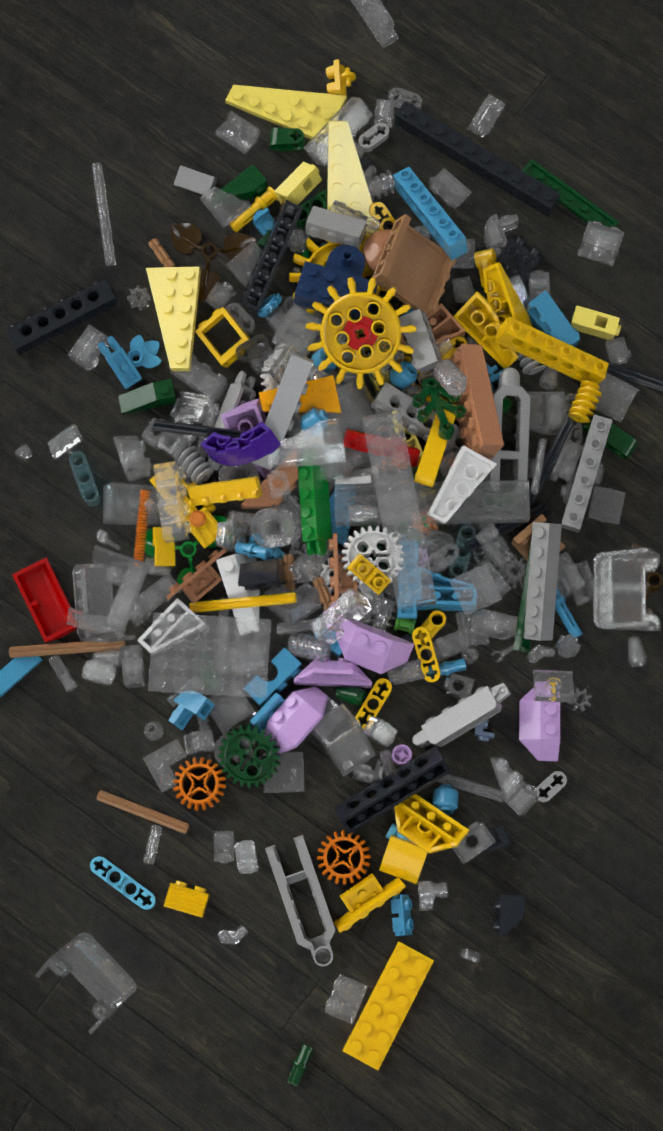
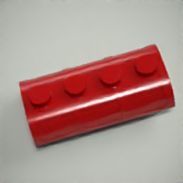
[12,557,80,643]

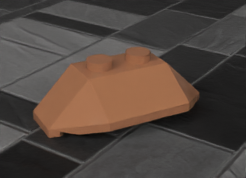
[241,449,298,509]

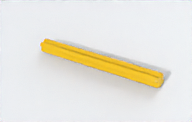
[189,592,297,613]

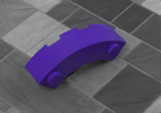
[200,422,281,466]

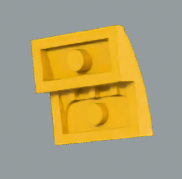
[379,835,428,884]

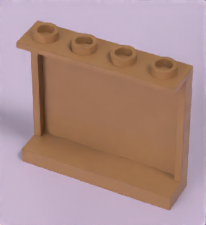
[373,214,456,315]

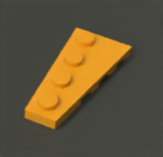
[259,375,342,414]

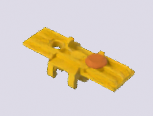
[149,464,225,549]

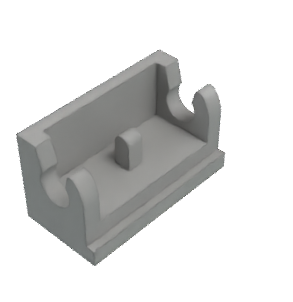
[174,165,217,197]

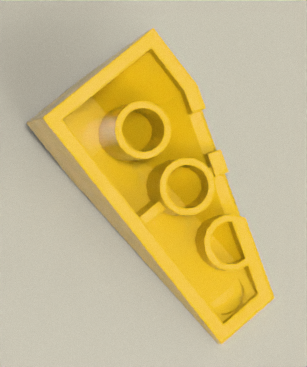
[483,262,532,327]
[453,291,519,369]

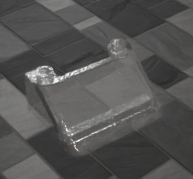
[594,548,661,631]

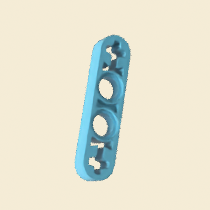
[90,856,156,910]

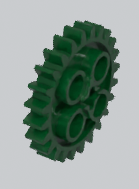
[217,723,282,788]

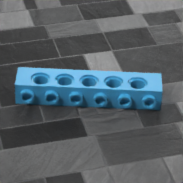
[393,167,468,260]

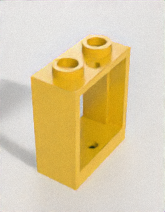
[195,307,255,368]

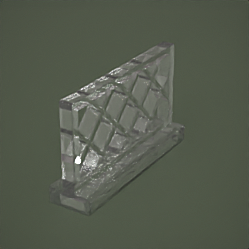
[351,0,398,48]

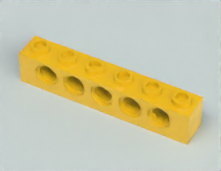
[495,317,609,384]

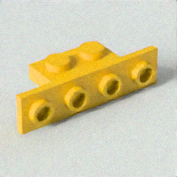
[333,873,406,933]

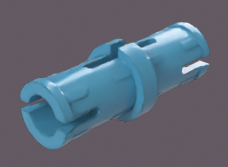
[235,541,272,560]
[427,658,466,678]

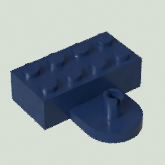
[294,245,378,320]

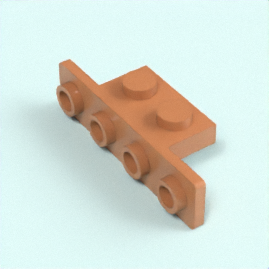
[329,533,358,613]
[166,548,226,604]

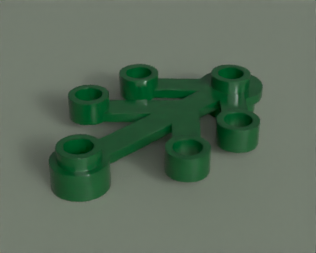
[412,378,466,440]

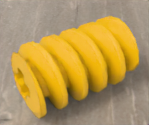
[568,381,602,424]

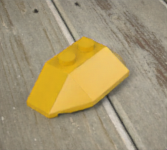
[394,794,469,854]

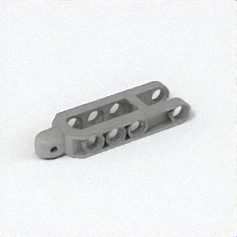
[485,368,530,493]
[265,835,335,967]

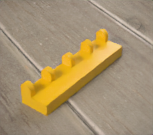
[187,476,263,508]

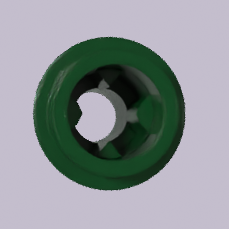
[335,686,366,706]

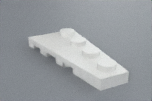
[427,446,497,524]

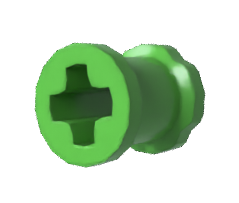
[393,619,416,635]

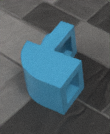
[168,691,215,731]

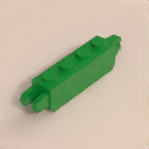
[298,450,332,557]

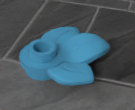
[127,335,161,368]

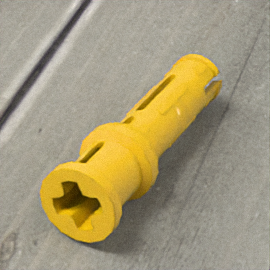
[229,186,278,233]

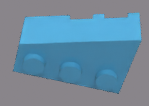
[526,290,580,347]
[417,567,476,612]

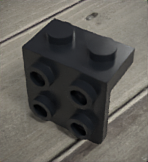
[496,236,545,289]

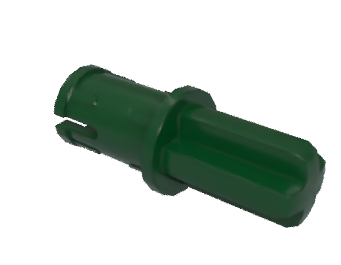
[287,1044,314,1086]

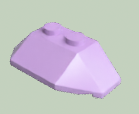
[335,615,414,674]
[294,657,372,688]
[519,683,560,761]
[266,687,329,754]

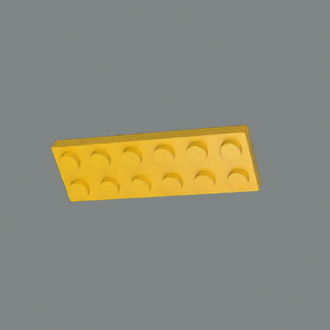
[342,941,434,1070]

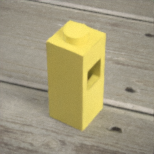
[274,162,322,205]
[570,306,621,341]

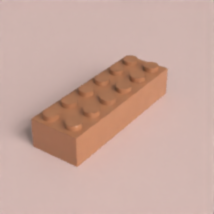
[446,344,504,460]

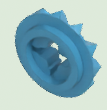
[257,293,282,317]

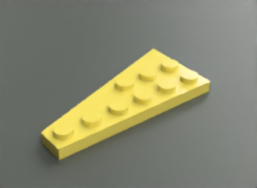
[226,85,347,145]
[327,121,380,235]
[146,267,201,371]

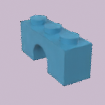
[243,648,302,707]

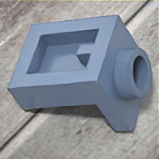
[473,719,494,742]

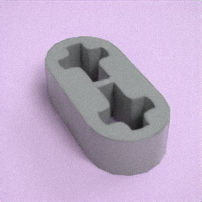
[359,123,389,152]
[534,771,567,803]

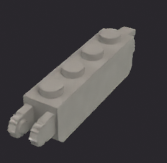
[205,371,256,471]
[412,683,511,748]

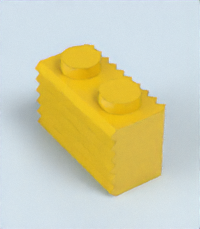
[164,880,210,918]

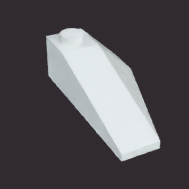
[216,554,260,636]

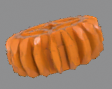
[173,757,226,811]
[317,830,371,885]

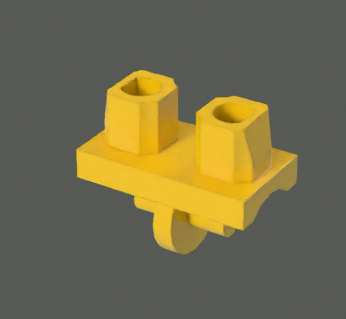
[326,59,356,96]

